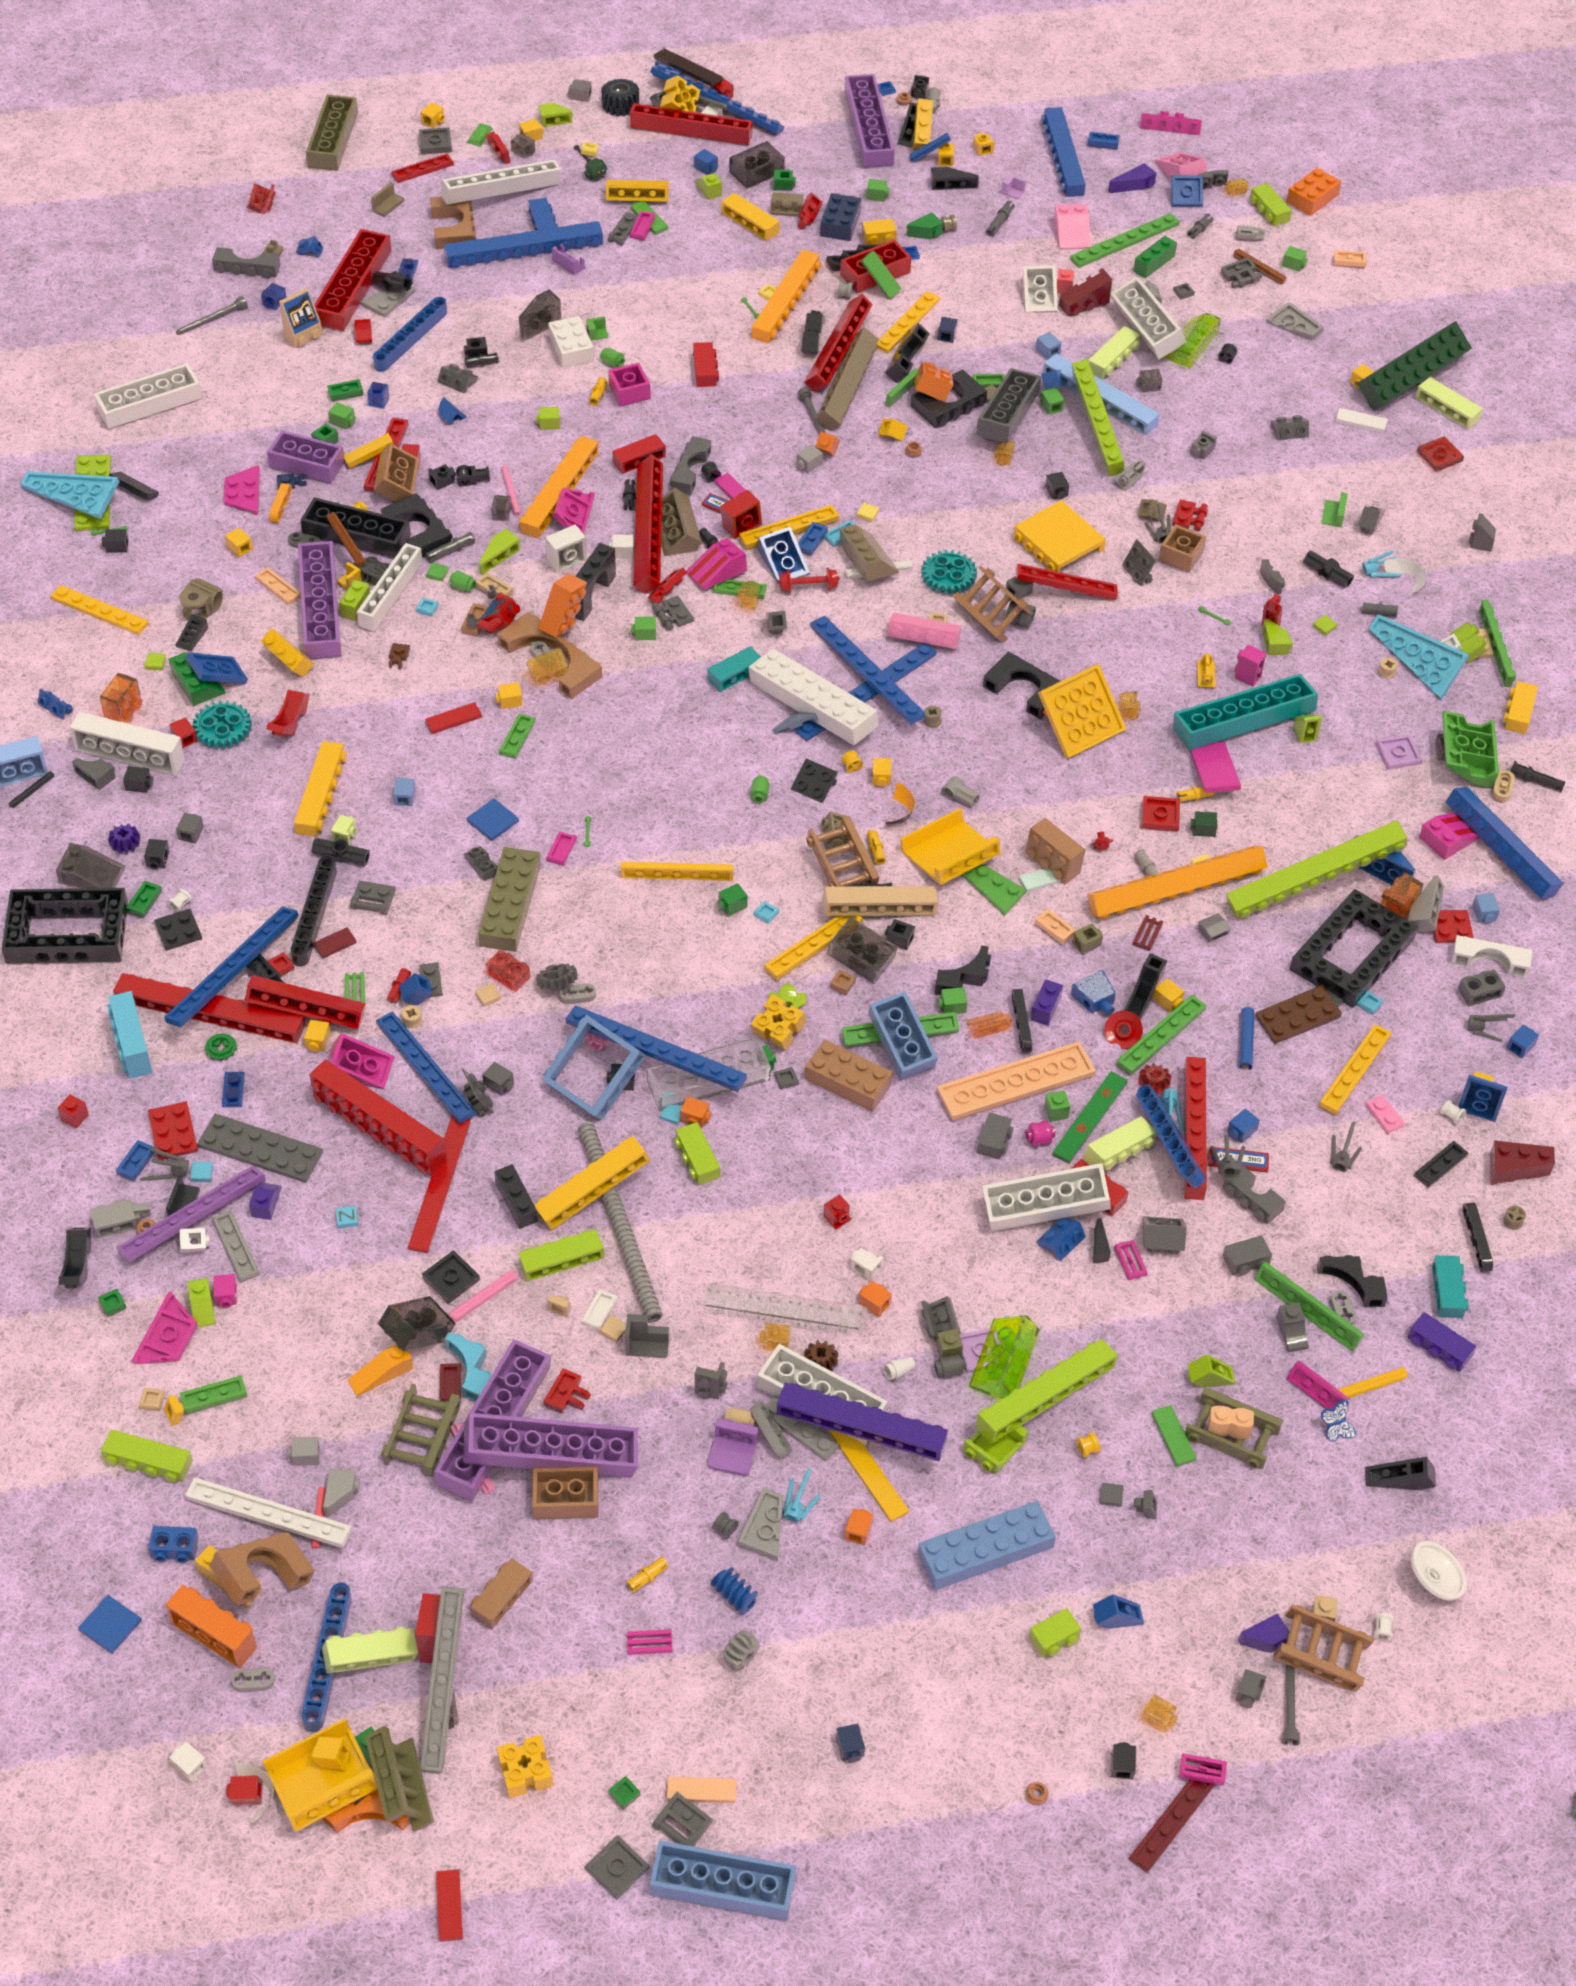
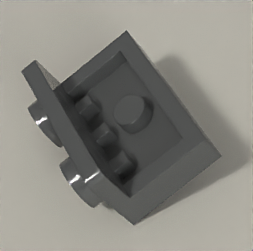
[438,363,478,393]
[1271,415,1309,440]
[921,1296,961,1341]
[694,1362,728,1400]

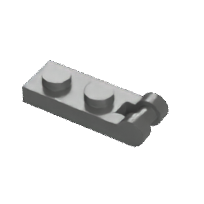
[608,212,638,245]

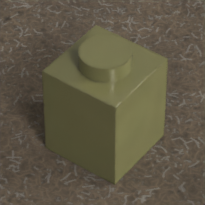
[936,1329,963,1357]

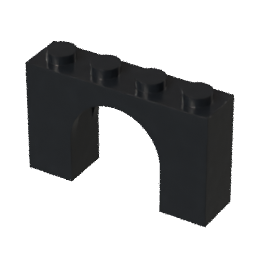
[911,369,987,428]
[381,493,453,558]
[575,543,616,621]
[983,651,1061,720]

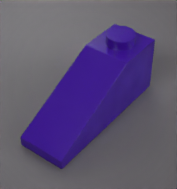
[1108,163,1156,193]

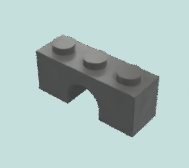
[1223,1164,1286,1224]

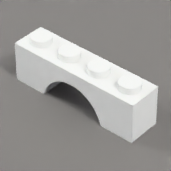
[1451,935,1532,978]

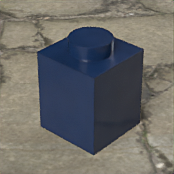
[937,317,958,343]
[836,1723,865,1762]

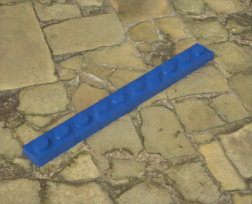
[650,64,785,134]
[810,615,925,725]
[795,643,937,742]
[164,906,299,1028]
[566,1005,747,1092]

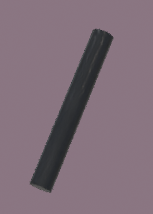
[8,771,55,808]

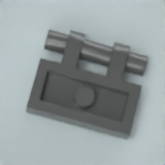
[1221,257,1262,288]
[652,596,694,631]

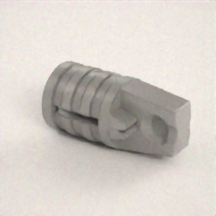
[927,87,941,114]
[1236,225,1265,241]
[1144,281,1162,304]

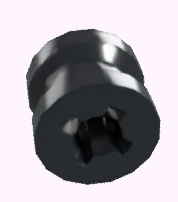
[1218,343,1237,364]
[701,462,721,483]

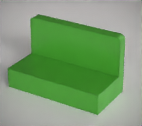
[1322,492,1348,527]

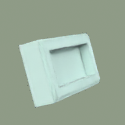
[1019,868,1061,892]

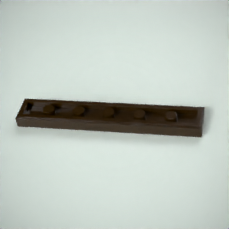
[654,49,723,87]

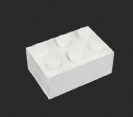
[548,316,594,368]

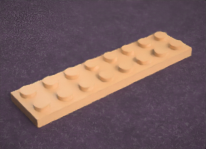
[937,1041,1096,1121]

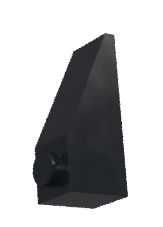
[897,102,917,147]
[930,167,979,190]
[1365,1456,1436,1490]

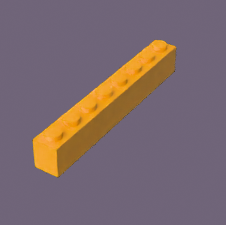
[752,249,821,343]
[519,436,599,539]

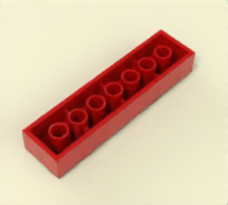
[314,229,392,331]
[309,1059,447,1177]

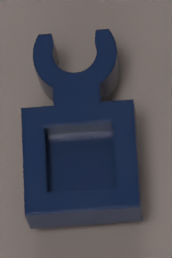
[277,473,307,490]

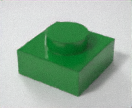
[760,1045,776,1072]
[98,1289,126,1317]
[608,1776,641,1810]

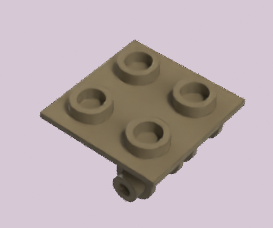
[770,192,804,216]

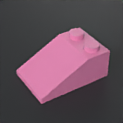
[1155,152,1207,179]
[1054,204,1091,249]

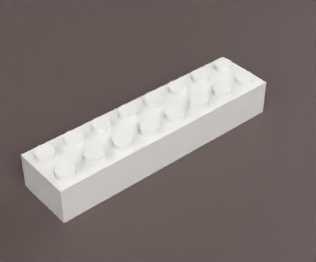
[749,648,878,745]

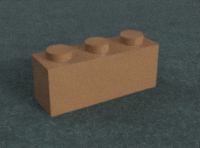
[470,1558,533,1629]

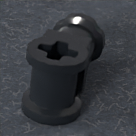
[456,465,490,487]

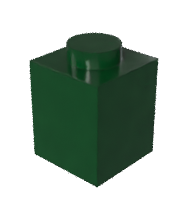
[1190,811,1218,837]

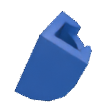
[439,397,467,424]

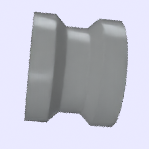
[838,281,853,299]

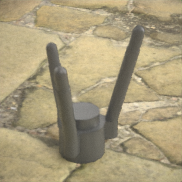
[1144,504,1171,544]
[1468,1014,1516,1042]
[1329,1121,1362,1172]
[1210,1134,1245,1177]
[140,1148,189,1181]

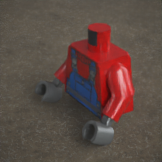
[466,585,520,634]

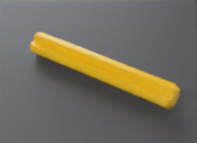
[1338,1367,1408,1398]

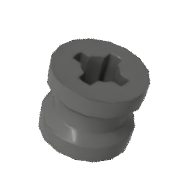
[712,1511,739,1539]

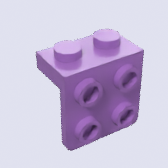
[708,1418,759,1476]

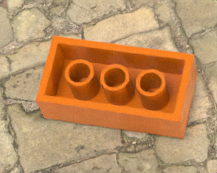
[165,1584,257,1668]

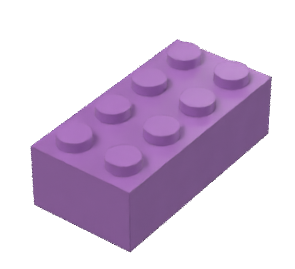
[267,430,345,483]

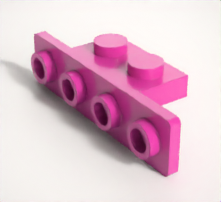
[1140,111,1202,135]

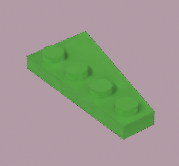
[961,864,1026,916]

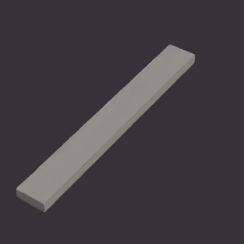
[420,1586,465,1773]

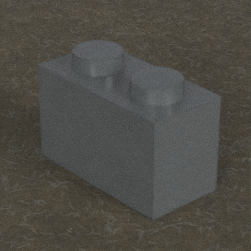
[977,1112,1014,1159]
[1223,1235,1272,1275]

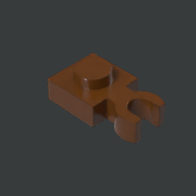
[389,643,411,670]

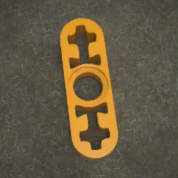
[269,483,292,523]

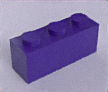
[1407,1312,1477,1372]

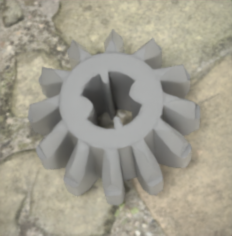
[723,1630,760,1670]

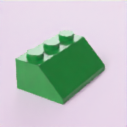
[168,652,226,706]

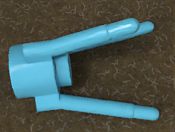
[1362,550,1402,578]
[1161,1088,1184,1131]
[782,1468,821,1523]

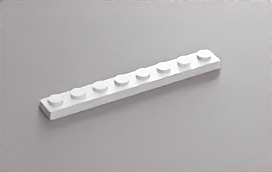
[185,1478,352,1548]

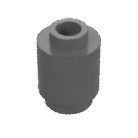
[934,1354,966,1378]

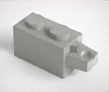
[90,1199,151,1238]

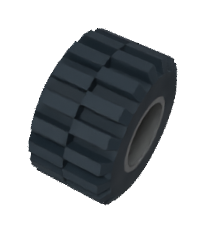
[601,79,640,116]

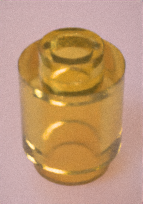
[1225,178,1249,196]

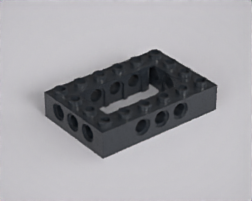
[2,888,128,964]
[1289,889,1418,1008]

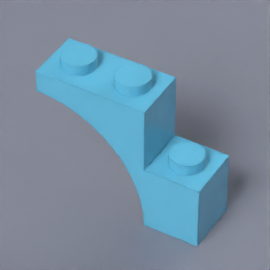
[445,1332,492,1402]

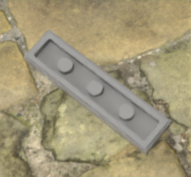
[212,1211,260,1283]

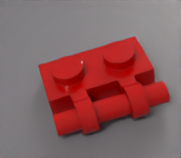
[1172,499,1208,531]

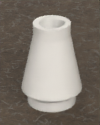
[883,1357,915,1381]

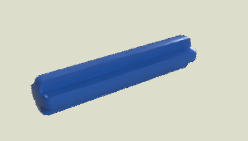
[909,133,951,162]

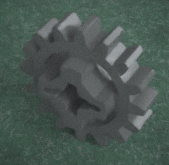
[536,963,578,990]

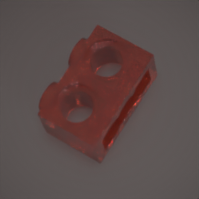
[485,949,531,992]

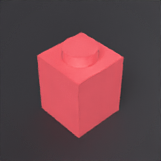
[1056,269,1074,293]

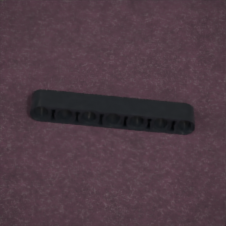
[291,855,337,967]

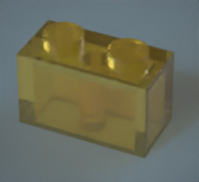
[527,648,568,684]

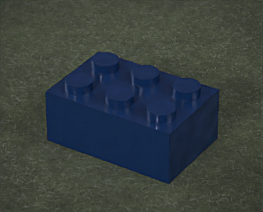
[820,193,861,241]

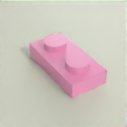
[1366,1095,1405,1134]

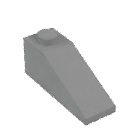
[1407,875,1445,932]

